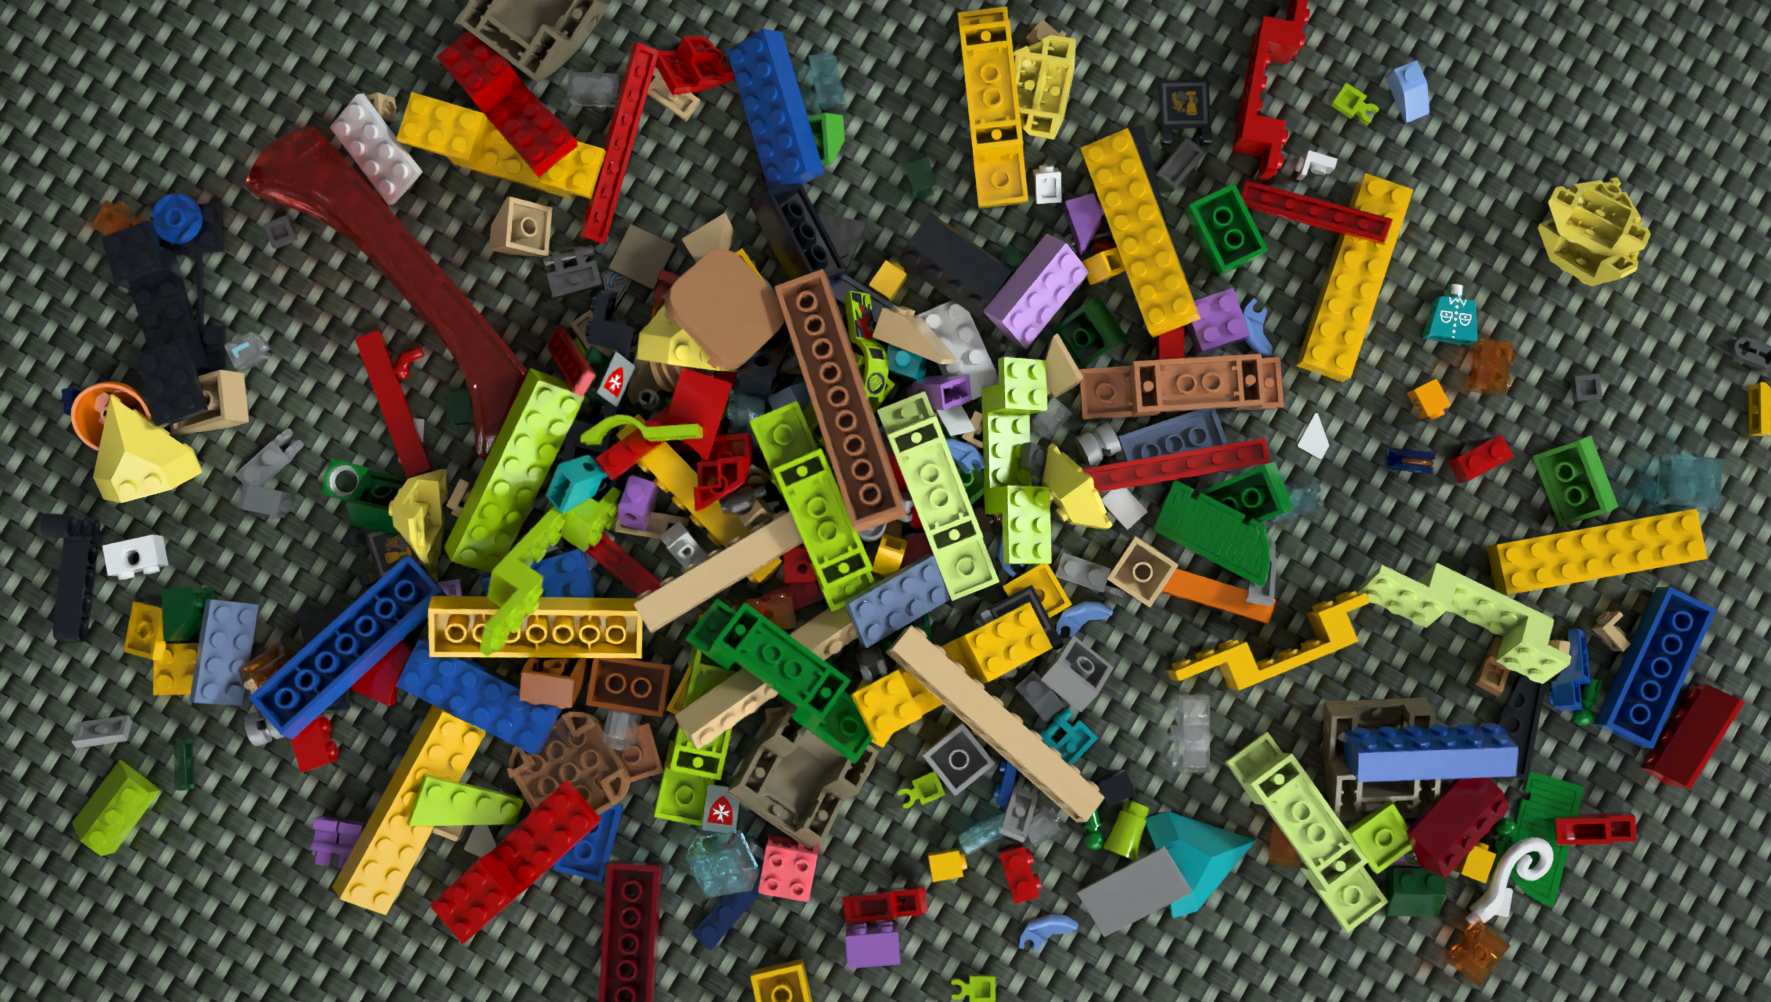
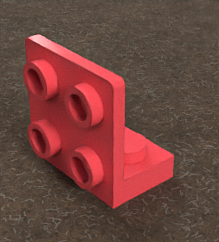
[758,833,819,902]

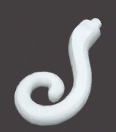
[1465,837,1553,926]

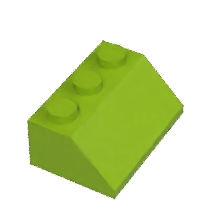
[72,760,161,856]

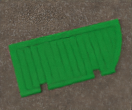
[1153,480,1270,587]
[1509,771,1585,907]

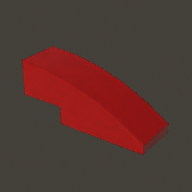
[1555,812,1637,845]
[843,885,928,924]

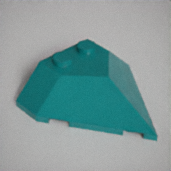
[1145,811,1256,918]

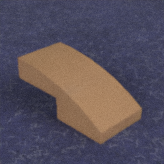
[1475,636,1511,696]

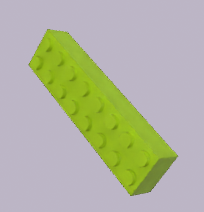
[444,368,585,573]

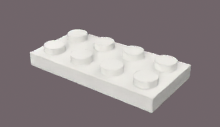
[330,94,422,205]
[917,300,999,405]

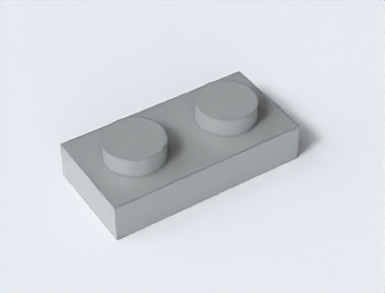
[72,715,132,748]

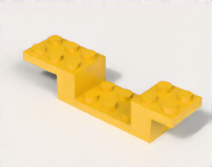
[958,6,1028,209]
[396,92,606,199]
[1167,591,1370,690]
[851,602,1053,742]

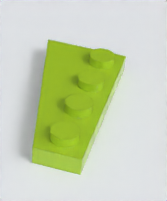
[407,774,524,826]

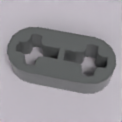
[1729,337,1771,370]

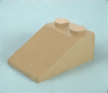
[872,305,958,364]
[170,370,249,436]

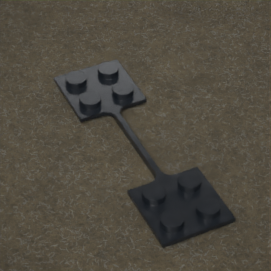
[174,202,227,376]

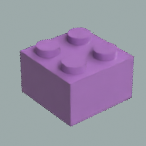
[1186,288,1250,356]
[845,920,900,968]

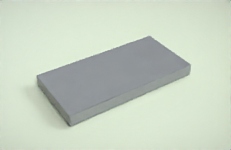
[1077,846,1192,937]

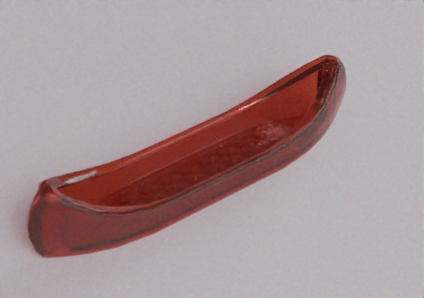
[246,125,529,461]

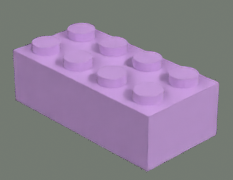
[983,234,1089,349]

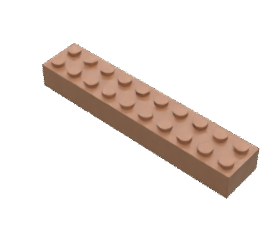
[774,269,907,532]

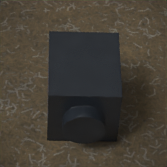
[1095,769,1137,807]

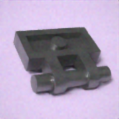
[543,245,603,299]

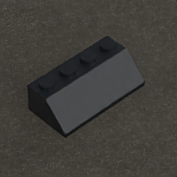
[750,184,847,281]
[897,212,1013,318]

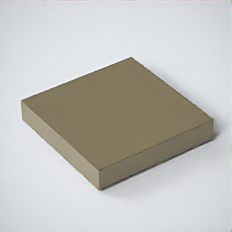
[609,224,676,291]

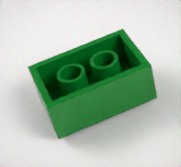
[1184,183,1268,278]
[1197,462,1294,525]

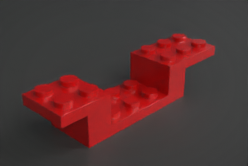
[1232,0,1311,183]
[437,31,578,178]
[429,779,602,945]

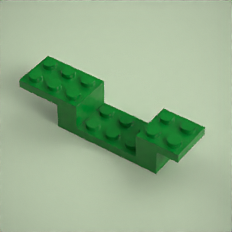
[686,598,873,764]

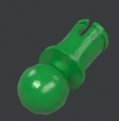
[1572,678,1603,726]
[1082,808,1105,850]
[1493,818,1516,866]

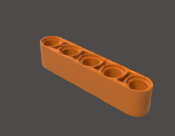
[1161,569,1276,624]

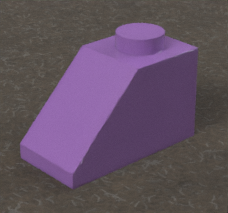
[1064,193,1104,256]

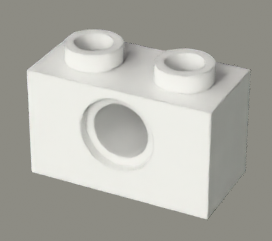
[102,535,168,580]

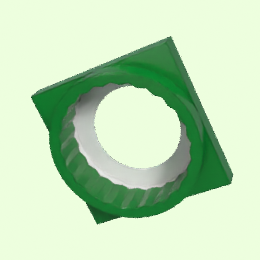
[321,458,369,501]

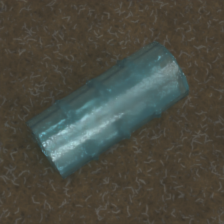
[957,812,1005,856]

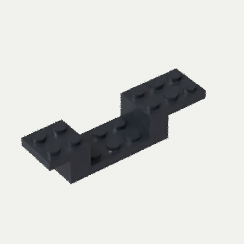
[101,220,209,428]
[558,290,642,463]

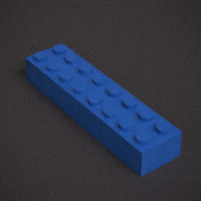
[248,555,449,739]

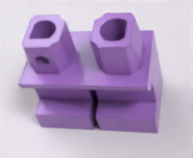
[310,816,367,868]

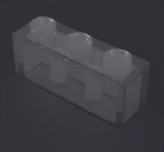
[1170,694,1210,773]

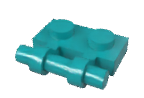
[1038,708,1098,765]

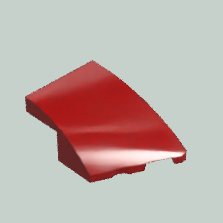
[655,36,735,95]
[665,368,732,461]
[694,433,752,512]
[350,640,414,706]

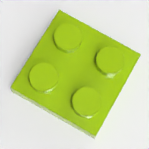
[1347,800,1412,874]

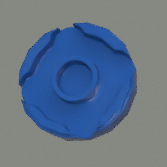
[151,193,203,244]

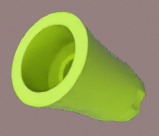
[1102,799,1149,861]

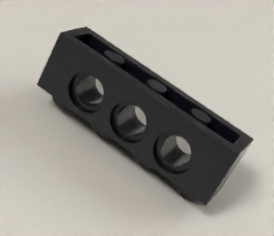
[736,318,792,400]

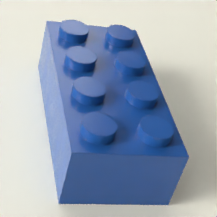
[481,549,598,598]

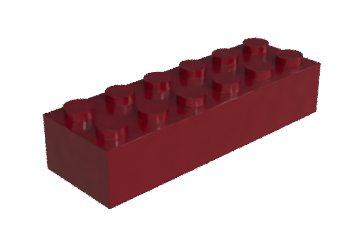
[598,860,663,1002]

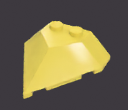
[1013,35,1076,140]
[1548,177,1651,257]
[1538,218,1643,286]
[636,304,738,372]
[93,394,203,503]
[1041,443,1112,530]
[389,469,448,582]

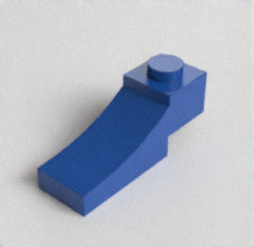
[1549,628,1591,711]

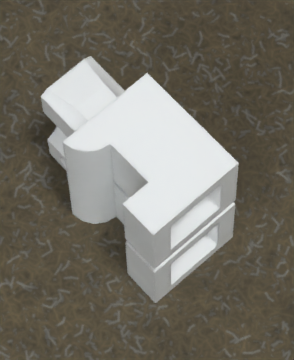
[660,521,708,568]

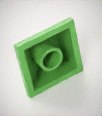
[808,113,845,166]

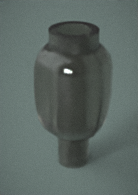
[719,485,767,515]

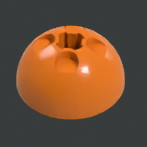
[71,381,152,451]

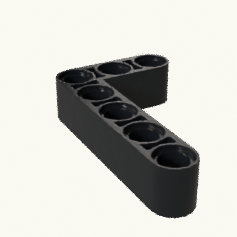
[41,513,101,642]

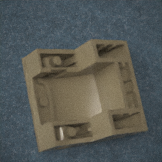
[457,0,609,81]
[1323,698,1441,821]
[727,701,879,849]

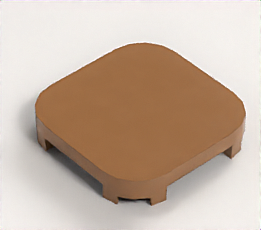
[663,249,784,371]
[507,712,630,815]

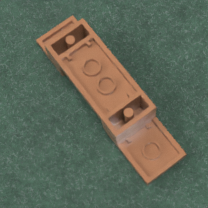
[1079,354,1284,420]

